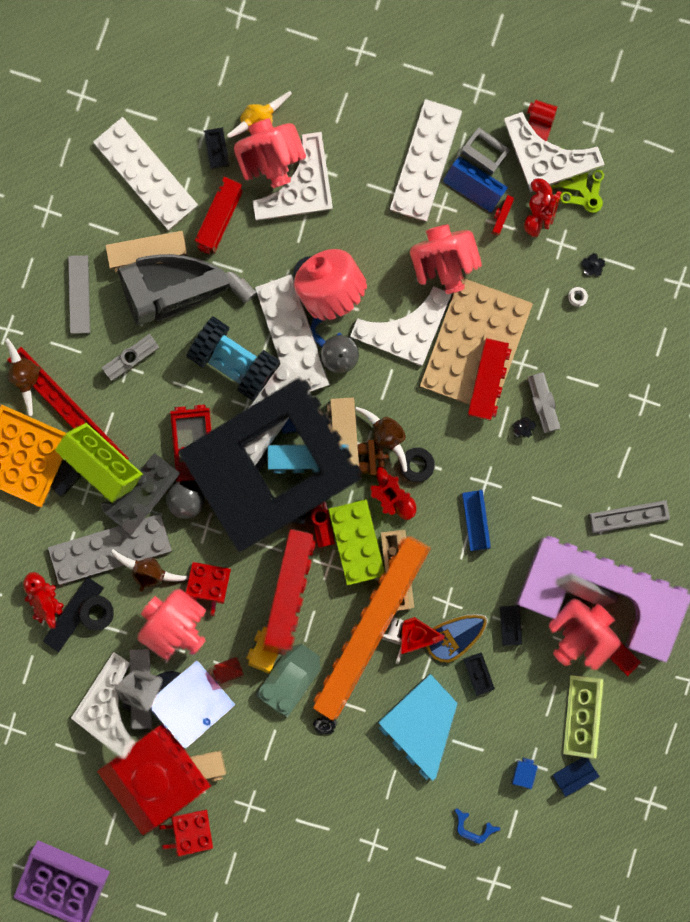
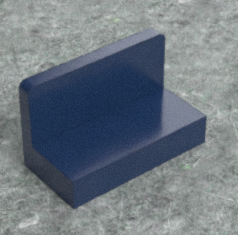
[553,757,600,796]

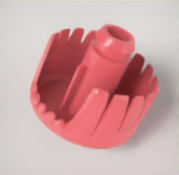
[234,118,306,189]
[410,224,482,294]
[294,249,367,320]
[138,589,206,660]
[548,599,620,670]

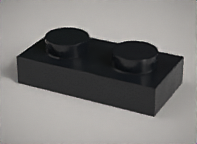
[204,127,230,170]
[500,605,522,646]
[463,652,495,696]

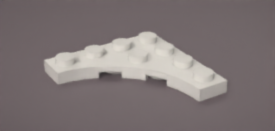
[504,112,604,192]
[253,132,333,221]
[350,286,451,366]
[71,652,135,758]

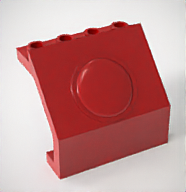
[97,724,211,835]

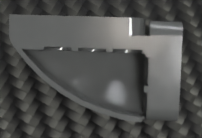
[117,254,230,326]

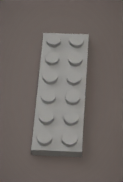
[48,514,172,585]

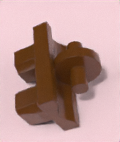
[357,439,389,476]

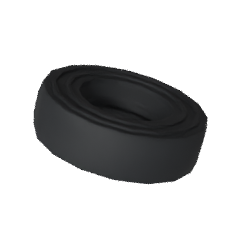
[400,447,435,482]
[78,595,114,631]

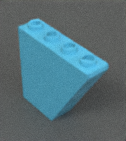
[379,674,457,781]

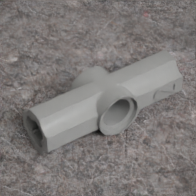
[102,334,159,381]
[527,372,560,433]

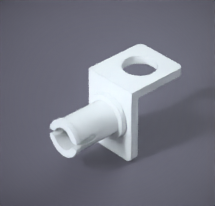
[382,618,404,664]

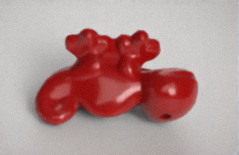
[524,178,562,238]
[371,467,417,520]
[23,572,64,629]

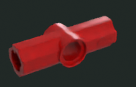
[311,501,335,548]

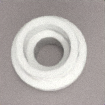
[568,287,588,307]

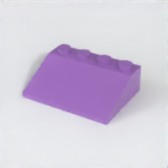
[14,840,110,922]

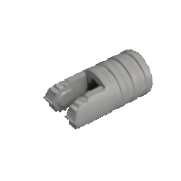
[225,271,257,304]

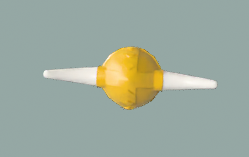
[227,91,292,138]

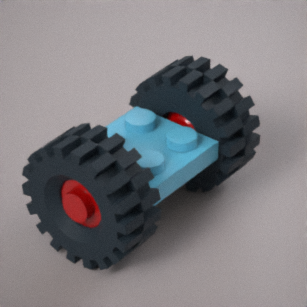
[186,316,280,401]

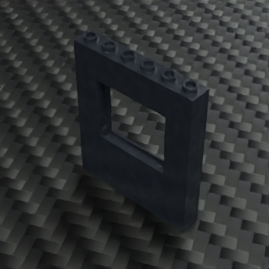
[178,377,363,553]

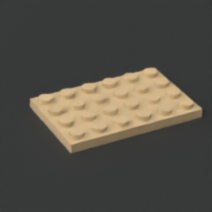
[420,278,533,405]

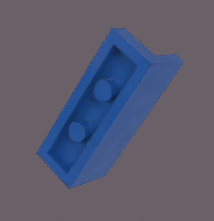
[443,156,508,212]
[462,490,491,551]

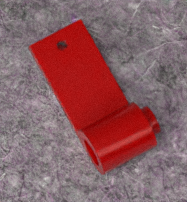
[527,100,558,141]

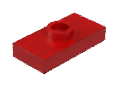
[492,195,514,236]
[609,641,641,676]

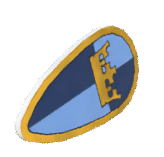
[426,614,488,663]

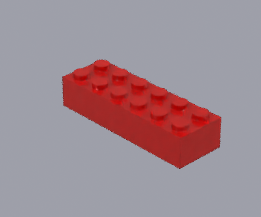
[263,529,316,656]

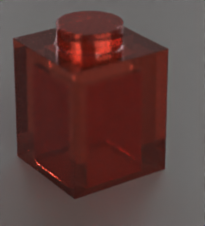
[213,656,244,684]

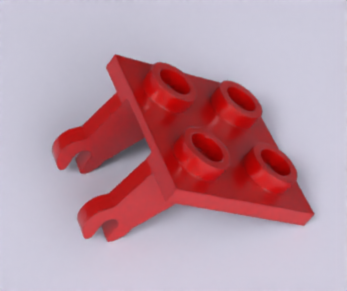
[186,562,231,617]
[159,809,213,856]

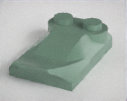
[256,643,321,717]

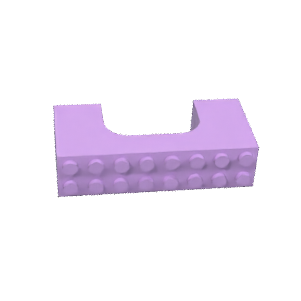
[516,536,690,662]

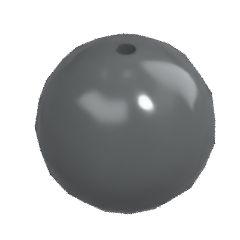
[320,335,359,374]
[166,481,205,519]

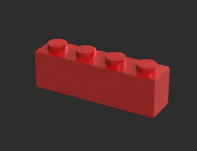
[467,338,511,421]

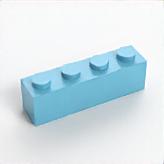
[268,444,349,473]

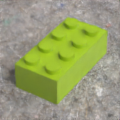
[55,423,143,502]
[329,499,385,585]

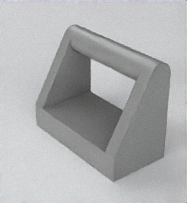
[461,128,511,175]
[115,669,162,711]

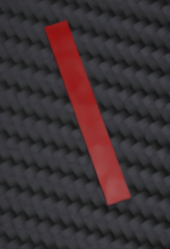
[7,347,129,460]

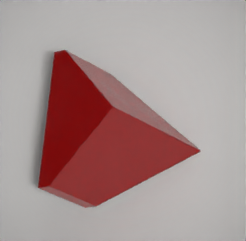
[401,617,445,654]

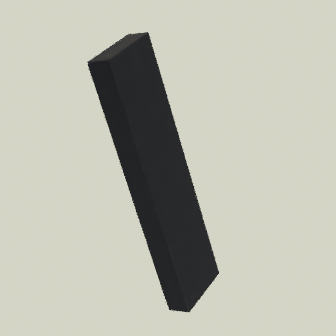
[43,577,104,652]

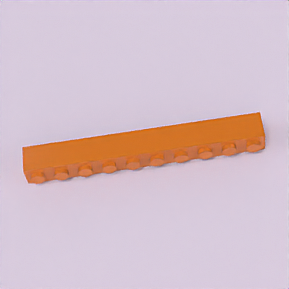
[313,536,431,720]

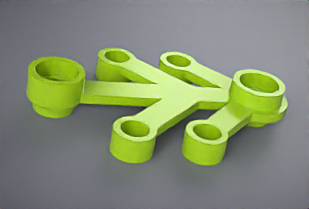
[550,148,604,213]

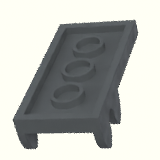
[101,453,180,535]

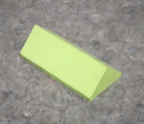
[563,675,603,759]

